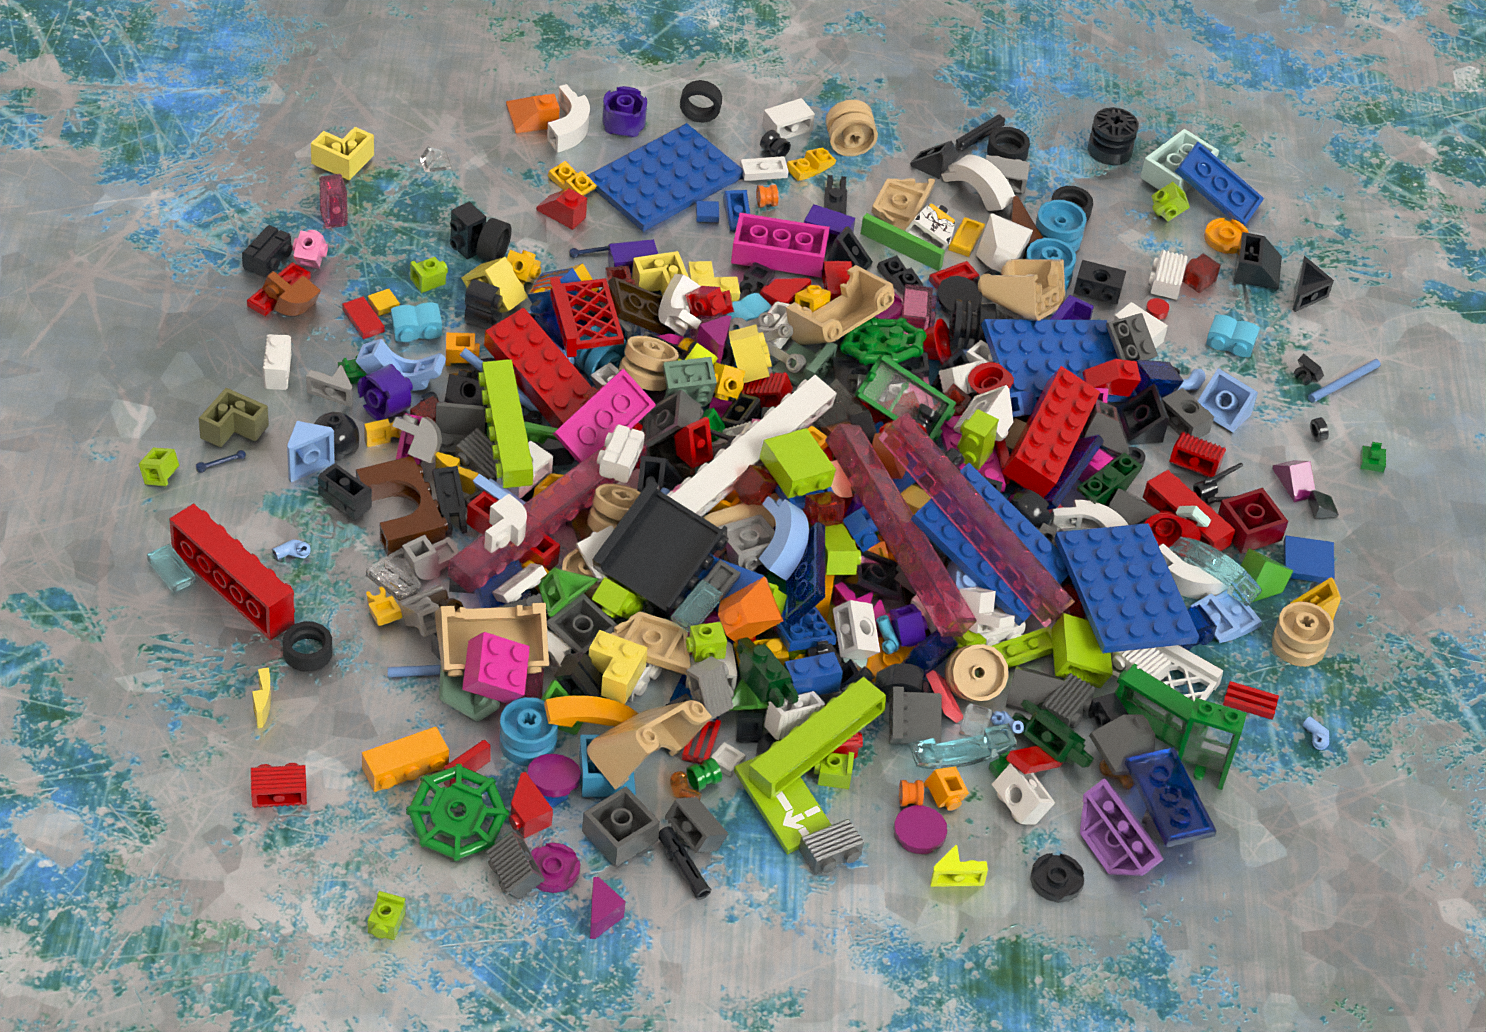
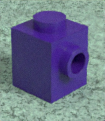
[889,604,928,647]

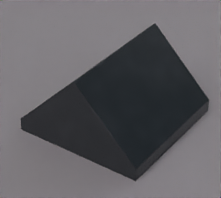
[1116,384,1169,445]
[841,546,902,601]

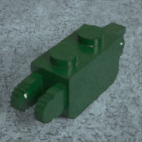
[736,637,799,708]
[1012,699,1094,768]

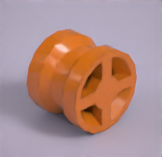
[756,184,778,208]
[899,780,924,806]

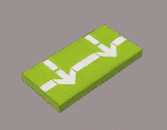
[734,753,832,855]

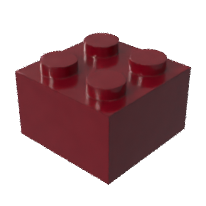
[1218,487,1289,554]

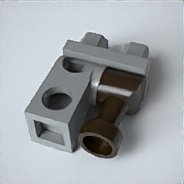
[398,585,464,637]

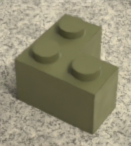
[199,388,269,447]

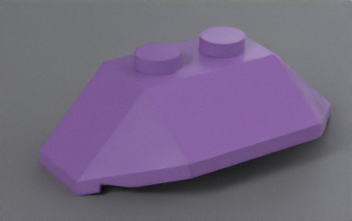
[1080,778,1164,876]

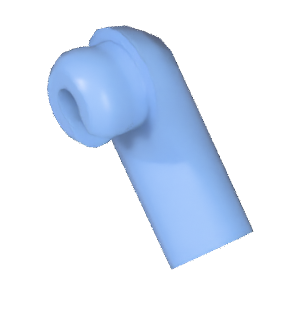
[1175,369,1206,391]
[272,539,311,560]
[991,711,1024,734]
[1303,716,1330,750]

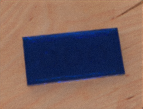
[1044,435,1104,510]
[785,522,825,626]
[1125,747,1217,847]

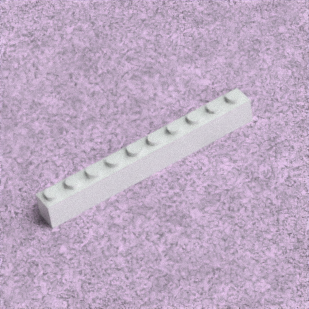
[667,375,837,517]

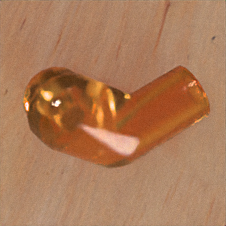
[1099,760,1136,790]
[670,771,702,800]

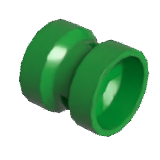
[686,758,722,792]

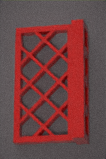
[550,278,624,358]

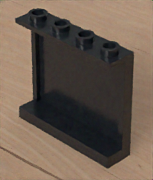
[592,480,729,616]

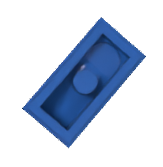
[723,190,750,231]

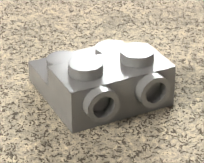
[718,514,775,571]

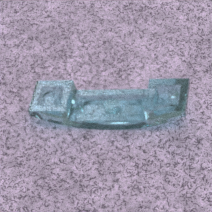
[1169,537,1262,606]
[909,723,1017,769]

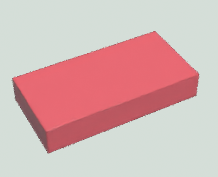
[926,670,964,723]

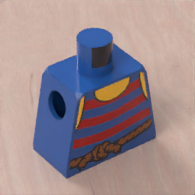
[527,268,581,315]

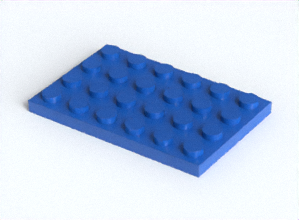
[587,123,743,232]
[981,319,1134,402]
[910,463,1069,626]
[1054,523,1199,653]

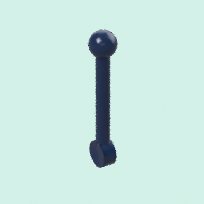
[569,243,612,258]
[196,450,246,473]

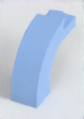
[356,339,446,391]
[759,496,809,581]

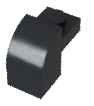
[875,663,934,703]

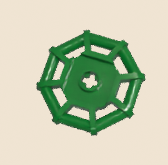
[840,317,927,366]
[406,764,509,862]

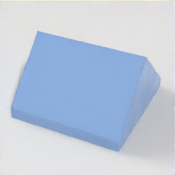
[1198,368,1258,432]
[287,421,334,482]

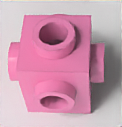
[293,230,328,269]

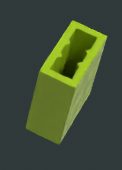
[759,428,836,498]
[1052,613,1113,689]

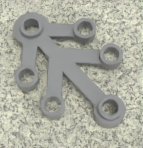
[728,312,806,374]

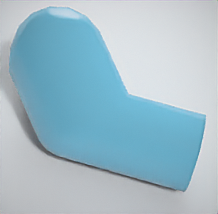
[876,615,900,654]

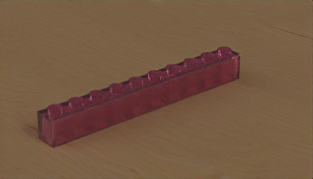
[879,412,1075,628]
[825,424,977,637]
[448,443,648,594]

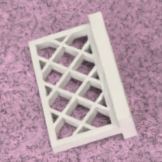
[1111,645,1223,701]

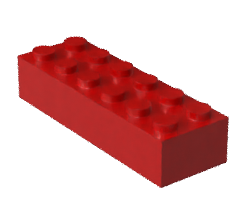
[484,307,597,428]
[1001,366,1100,498]
[169,503,295,641]

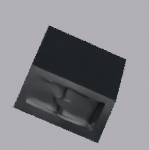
[1234,232,1282,290]

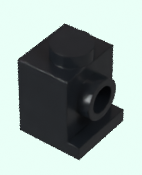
[1088,692,1129,728]

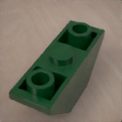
[1077,452,1142,507]

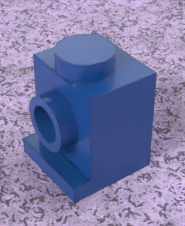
[842,506,880,552]

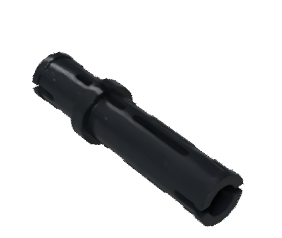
[658,826,712,900]

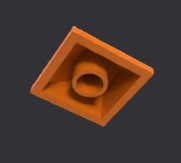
[506,94,560,133]
[718,577,783,644]

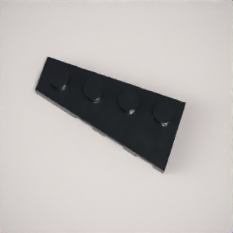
[833,352,929,399]

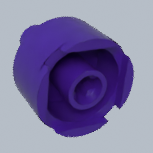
[602,86,647,137]
[357,364,413,421]

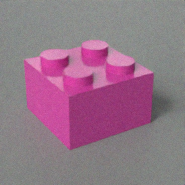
[462,632,530,704]

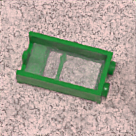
[854,355,956,444]
[1115,663,1209,751]
[1172,697,1247,790]

